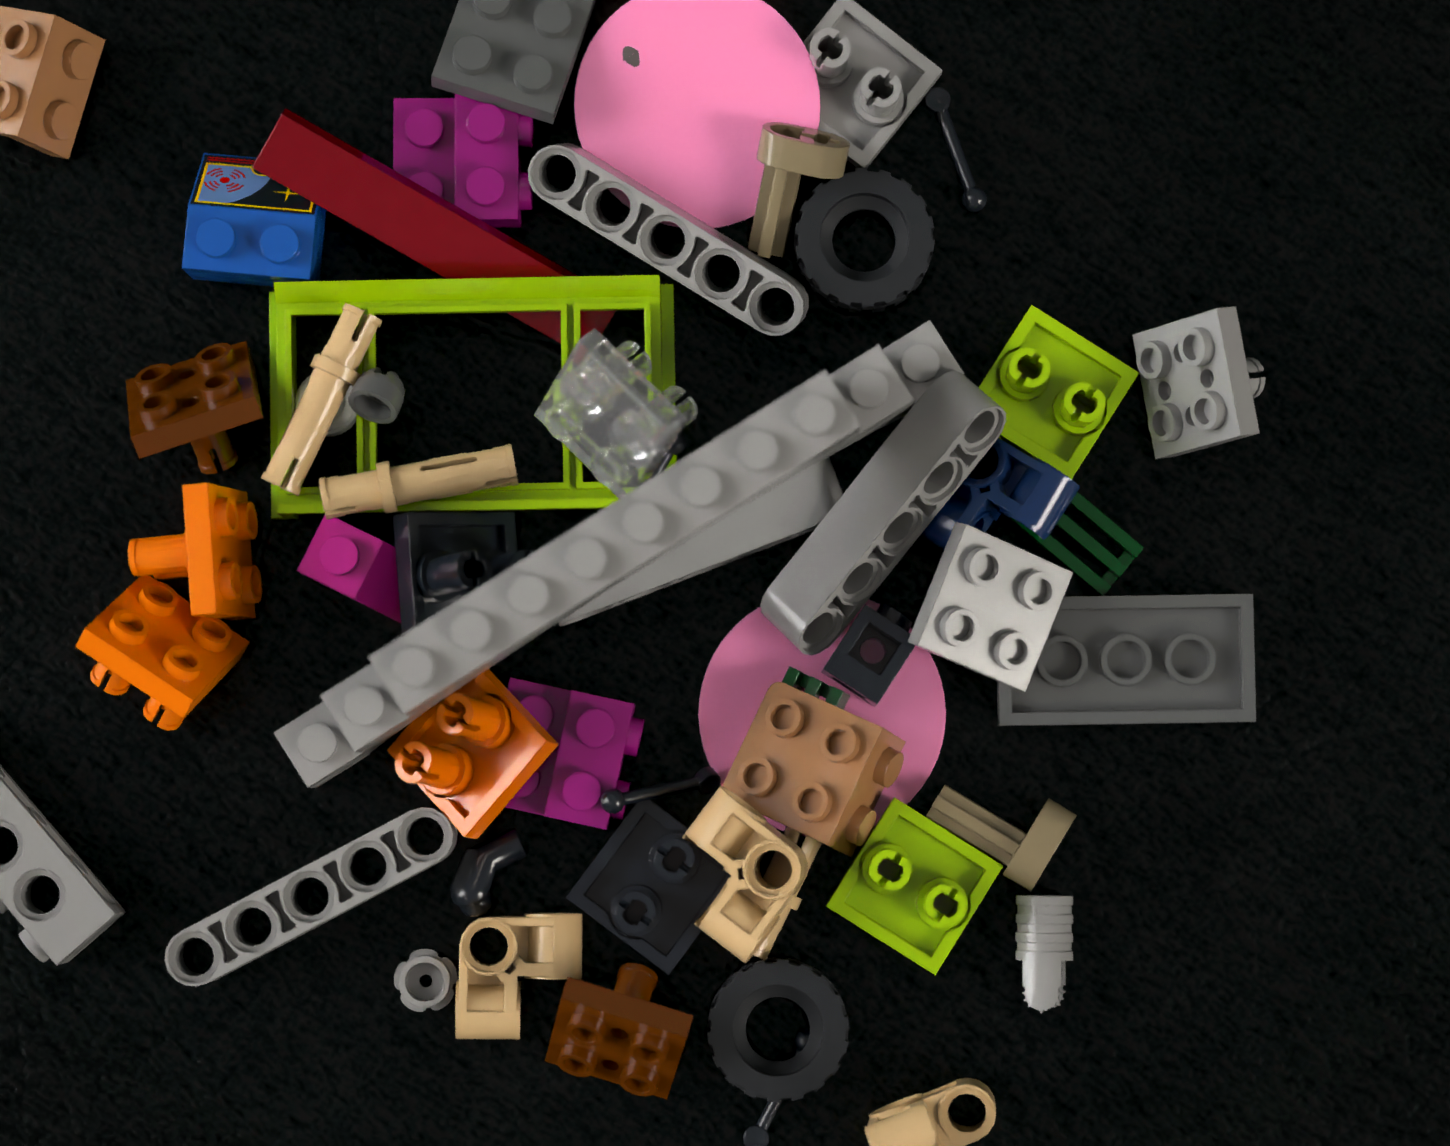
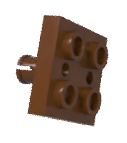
[126,340,263,474]
[545,963,694,1099]

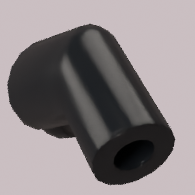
[450,828,527,917]

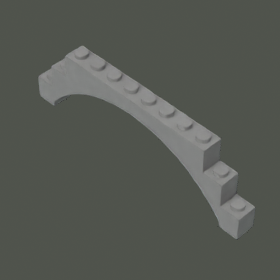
[274,320,964,788]

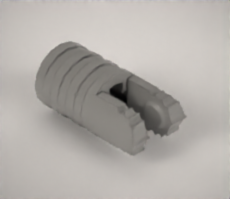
[1015,895,1073,1013]

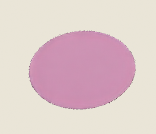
[574,0,821,228]
[698,599,946,837]

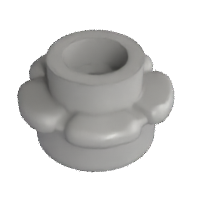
[394,949,458,1012]

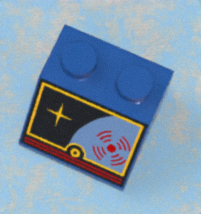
[182,153,326,287]

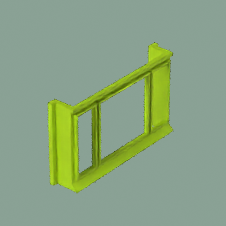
[269,275,677,519]

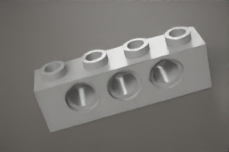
[0,765,126,965]

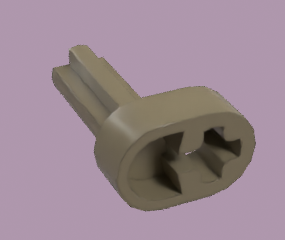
[747,122,850,258]
[926,784,1077,892]

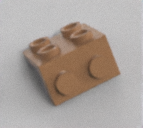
[0,6,105,159]
[723,682,905,857]

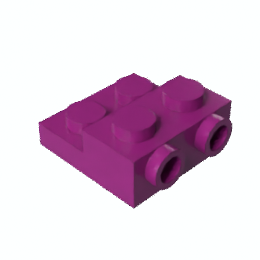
[393,94,533,227]
[505,677,645,830]

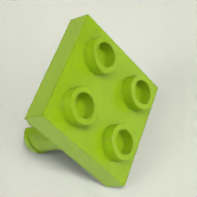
[979,305,1139,479]
[826,797,1003,975]

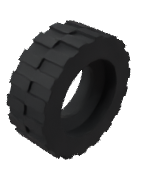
[794,167,935,314]
[707,957,849,1102]

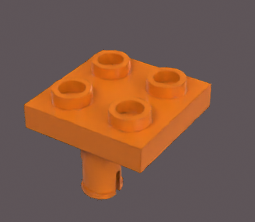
[128,483,262,620]
[76,575,250,731]
[387,668,559,839]

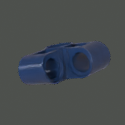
[920,438,1080,550]

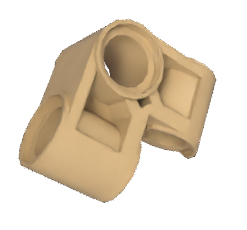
[682,786,808,963]
[455,913,583,1039]
[864,1078,996,1146]

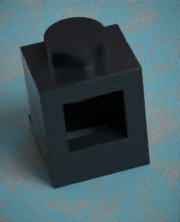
[821,603,915,707]

